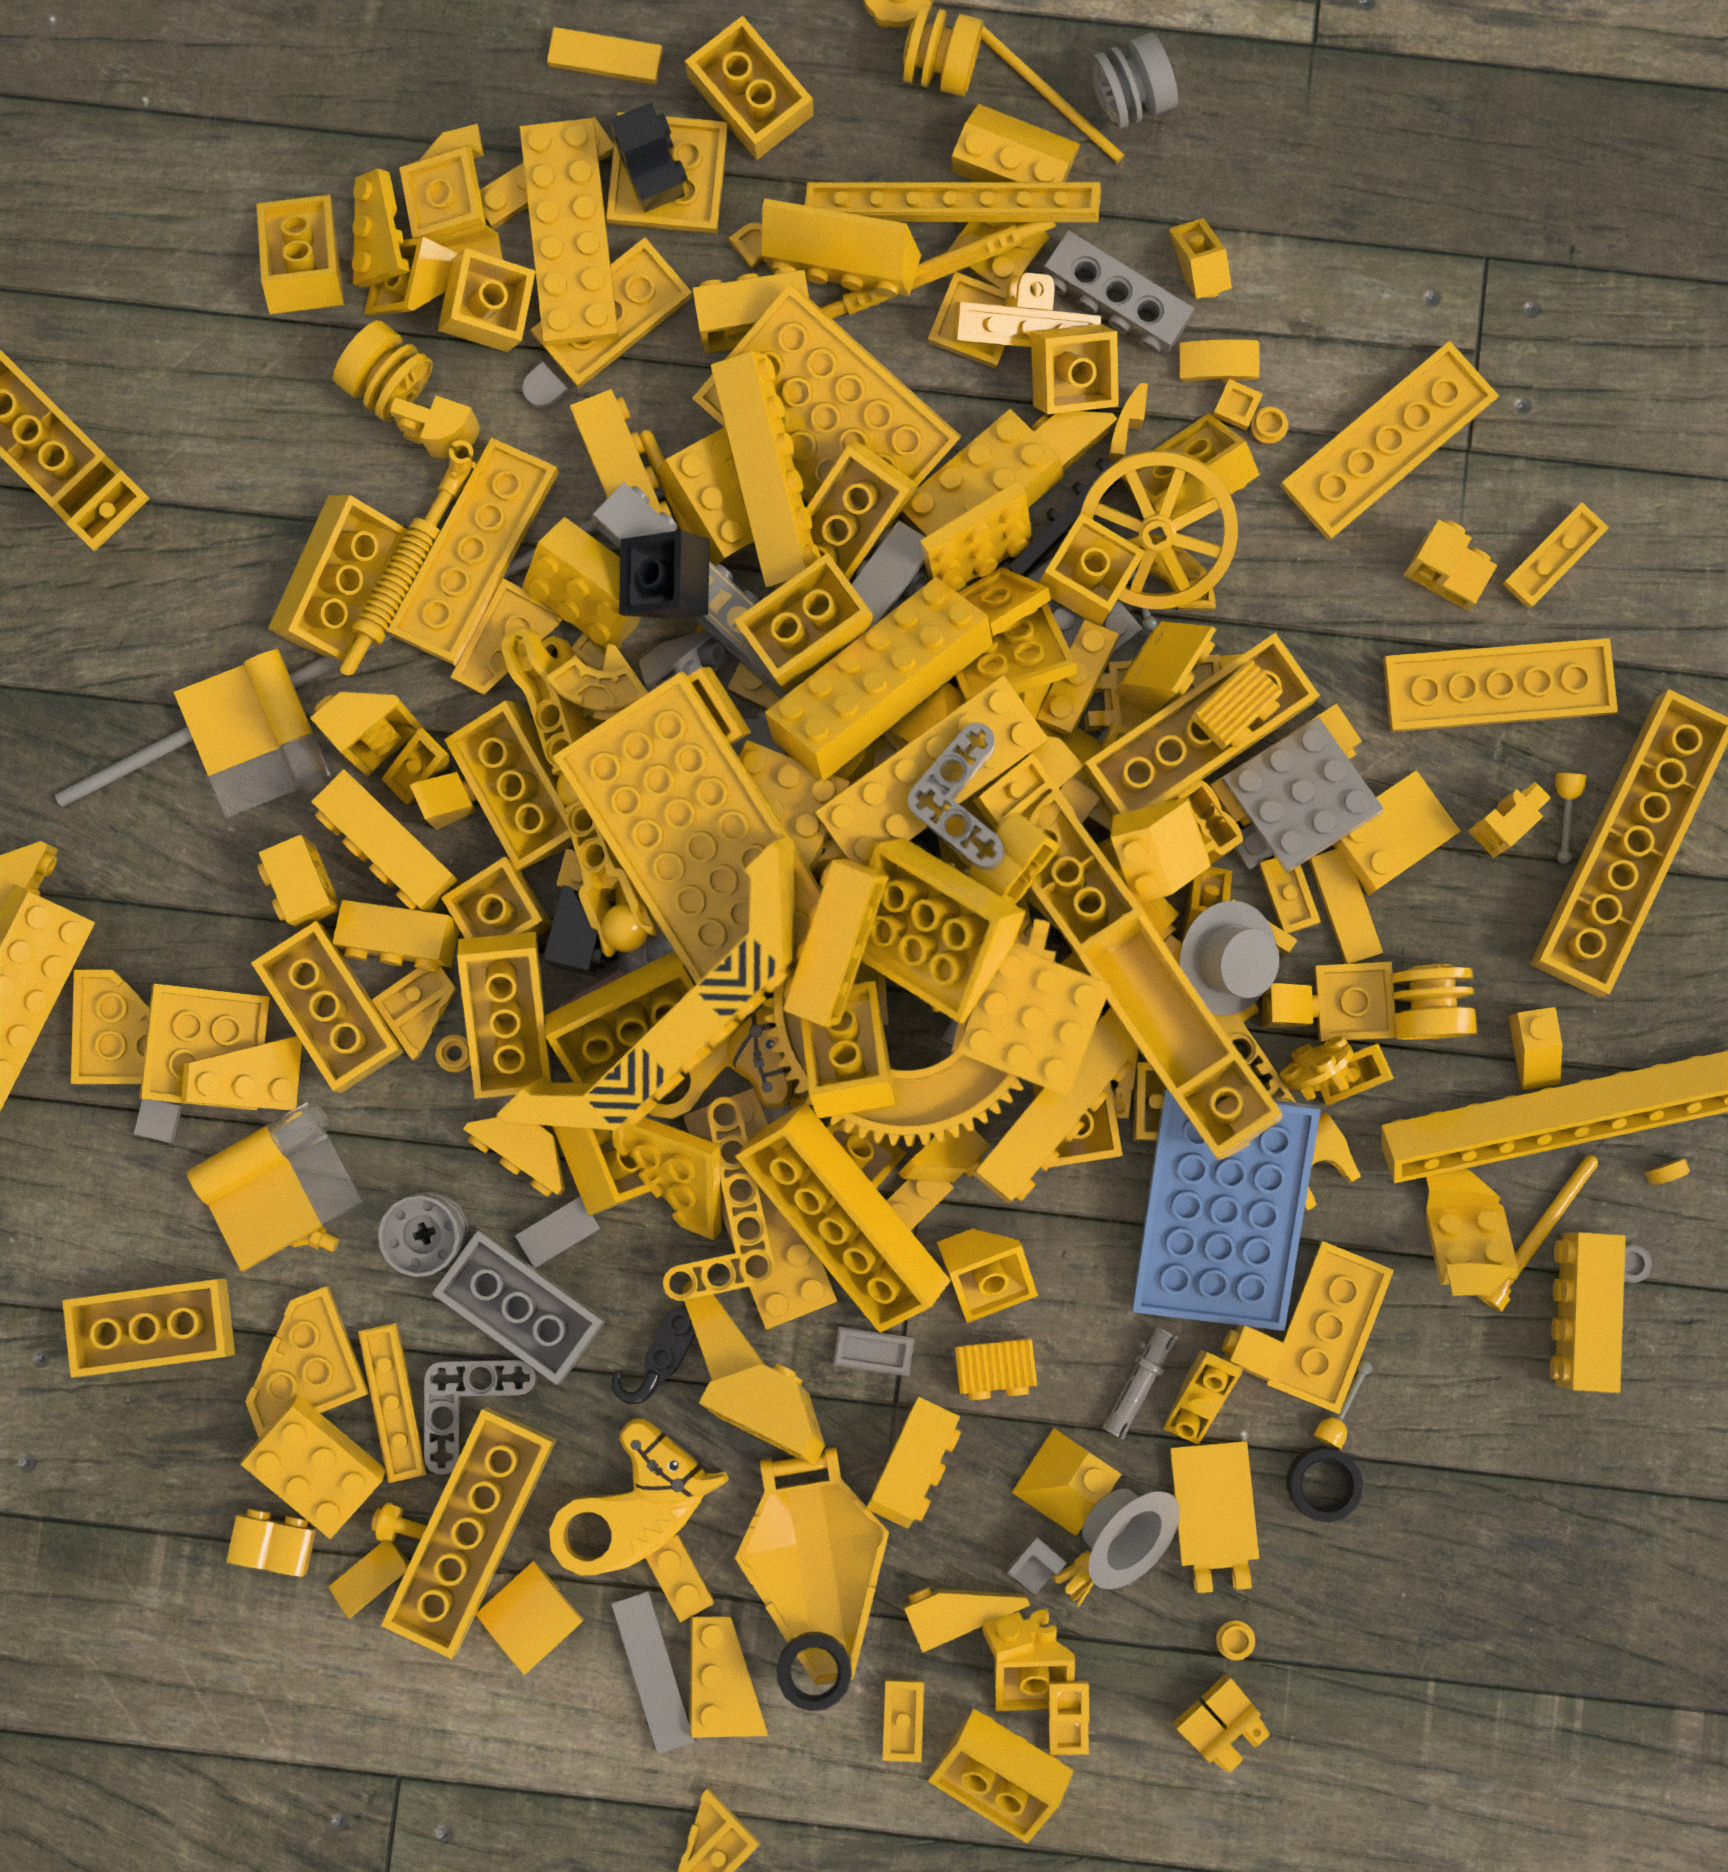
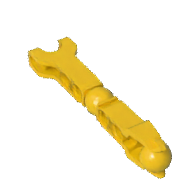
[501,627,657,957]

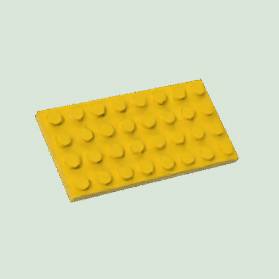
[553,671,822,994]

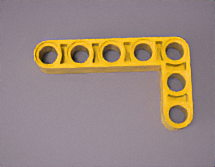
[663,1097,774,1301]

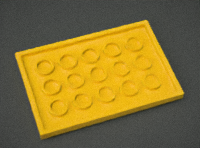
[692,282,961,503]

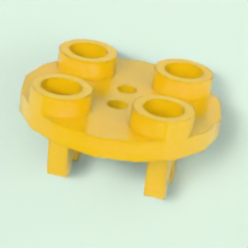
[1279,1035,1353,1100]

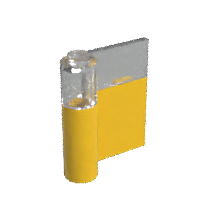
[174,649,331,818]
[186,1102,364,1272]

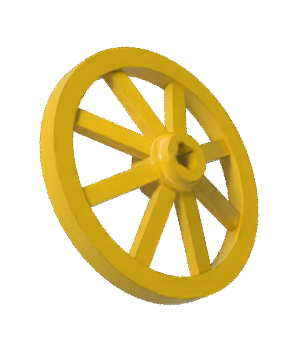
[1081,450,1238,609]

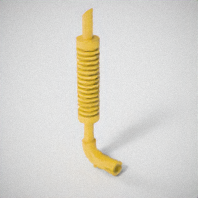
[340,440,476,675]

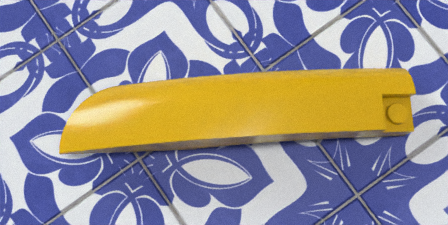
[1029,789,1282,1160]

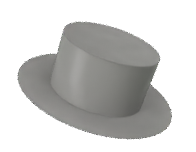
[1180,901,1279,1015]
[1083,1489,1180,1589]

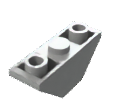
[639,630,727,693]

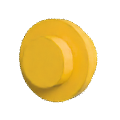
[1250,406,1288,444]
[1216,1620,1255,1660]

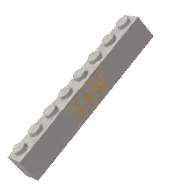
[590,482,821,699]

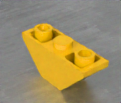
[0,841,58,910]
[463,1117,565,1197]
[1163,1350,1243,1445]

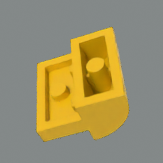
[390,395,481,459]

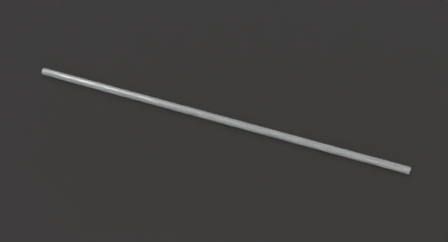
[55,484,666,807]

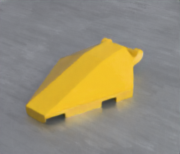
[735,1447,889,1686]

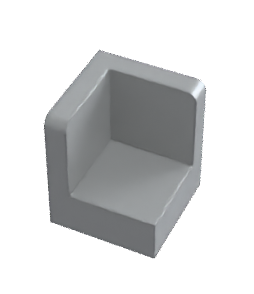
[1005,1534,1067,1594]

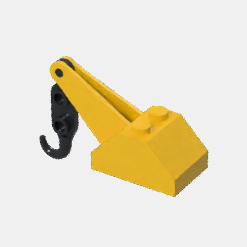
[612,1280,825,1467]

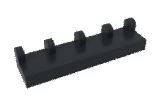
[998,458,1122,577]

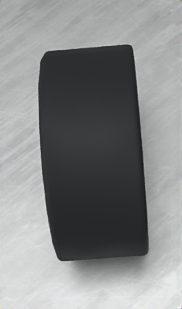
[1286,1446,1363,1523]
[777,1631,852,1711]

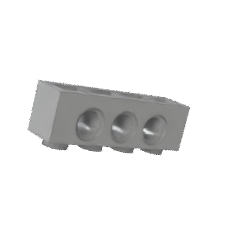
[1043,230,1194,356]

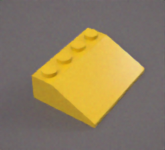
[861,838,1026,1023]

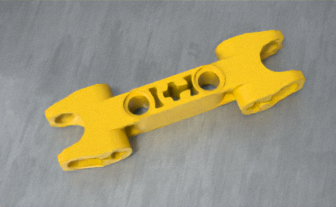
[1212,1003,1361,1211]

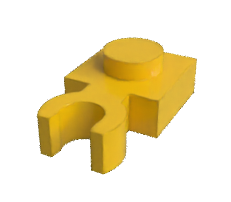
[983,1609,1057,1662]

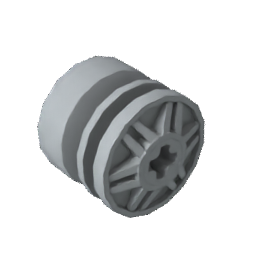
[1090,32,1179,130]
[378,1191,469,1277]

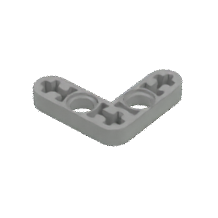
[908,723,1005,870]
[424,1360,538,1475]

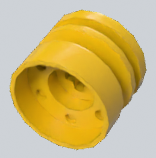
[903,4,984,97]
[333,320,433,422]
[1391,964,1477,1040]

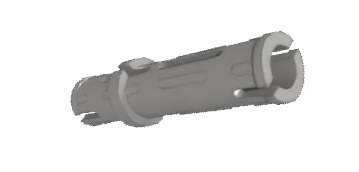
[1102,1325,1179,1440]

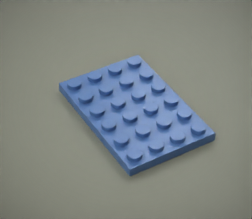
[1131,1087,1321,1331]

